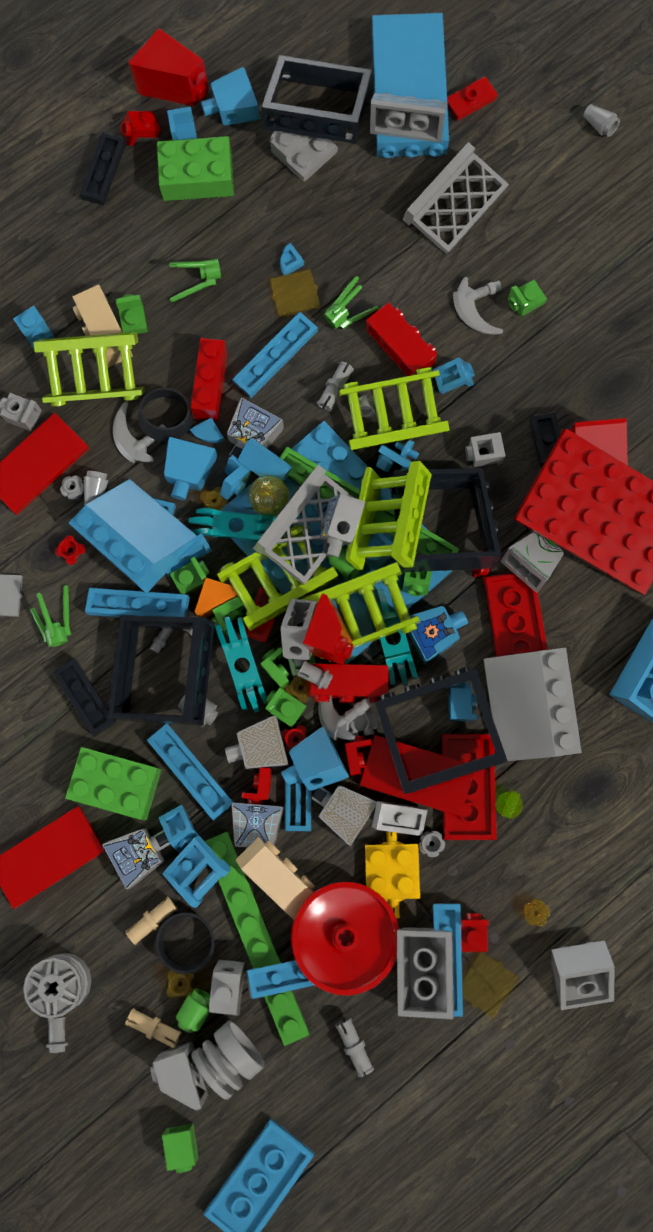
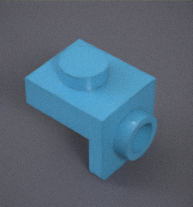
[220,455,251,500]

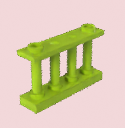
[33,332,145,406]
[338,367,450,450]
[345,461,432,571]
[217,524,338,631]
[301,562,421,662]

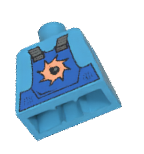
[408,606,468,665]

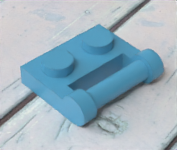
[162,836,230,908]

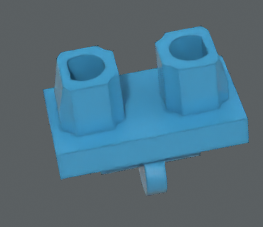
[376,439,419,473]

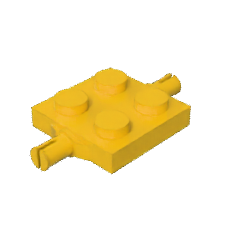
[365,831,420,918]

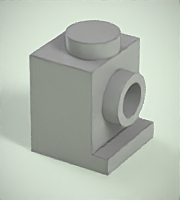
[0,393,42,432]
[465,432,505,467]

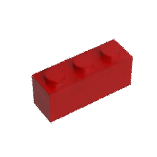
[366,302,437,376]
[191,338,228,421]
[307,663,388,704]

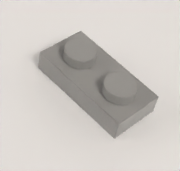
[372,801,428,836]

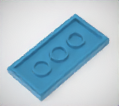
[203,1118,315,1232]

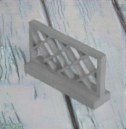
[403,142,509,254]
[253,465,354,585]

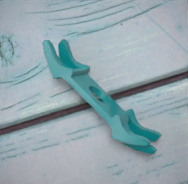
[189,508,285,542]
[378,588,418,686]
[215,616,267,712]

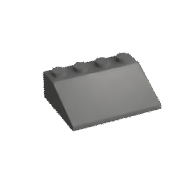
[483,648,582,761]

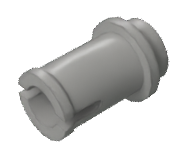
[297,661,333,689]
[46,1017,68,1053]

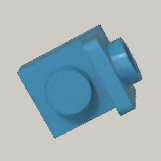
[433,358,474,394]
[364,533,394,572]
[159,805,199,852]

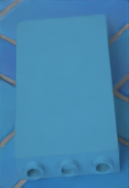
[372,13,449,158]

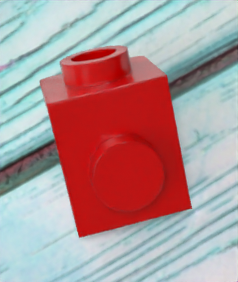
[121,111,161,146]

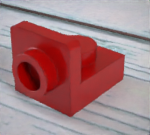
[345,736,372,776]
[241,767,272,805]
[461,913,489,952]

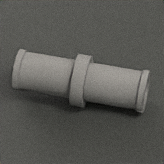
[317,362,354,411]
[335,1017,374,1077]

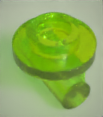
[496,790,523,819]

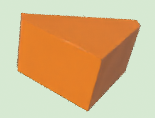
[195,578,238,618]

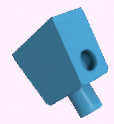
[201,67,260,125]
[164,437,218,500]
[281,727,349,791]

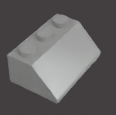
[370,93,447,143]
[397,927,454,1019]

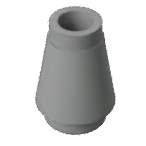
[583,104,620,137]
[84,471,108,506]

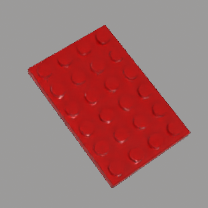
[513,429,653,595]

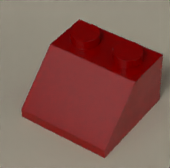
[303,593,353,665]

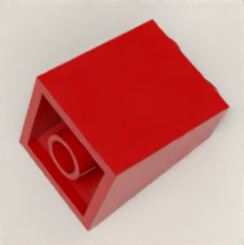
[128,29,209,106]
[570,418,628,465]

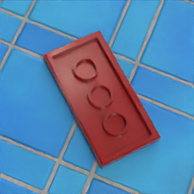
[0,413,90,515]
[483,573,548,657]
[441,734,497,840]
[360,735,474,817]
[0,806,105,909]

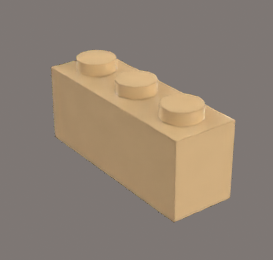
[72,285,133,367]
[236,837,315,920]

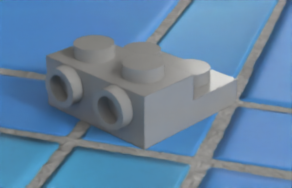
[270,131,337,182]

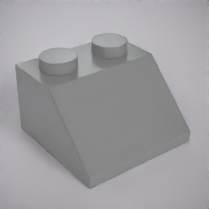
[551,940,615,1010]
[151,1041,208,1110]

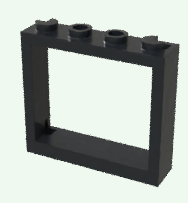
[262,55,372,144]
[390,468,502,572]
[108,615,215,726]
[375,667,507,795]

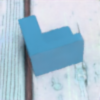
[167,107,197,140]

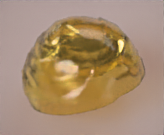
[249,475,289,517]

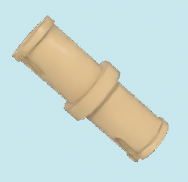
[125,896,178,945]
[125,1008,182,1049]

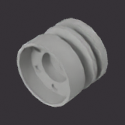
[23,953,92,1019]
[192,1020,265,1100]

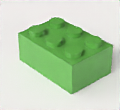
[157,136,234,201]
[65,747,162,820]

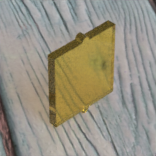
[270,269,320,317]
[462,952,519,1018]

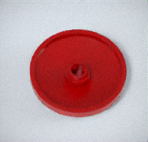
[291,882,399,996]

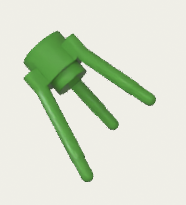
[169,258,221,302]
[323,276,379,330]
[30,585,72,647]

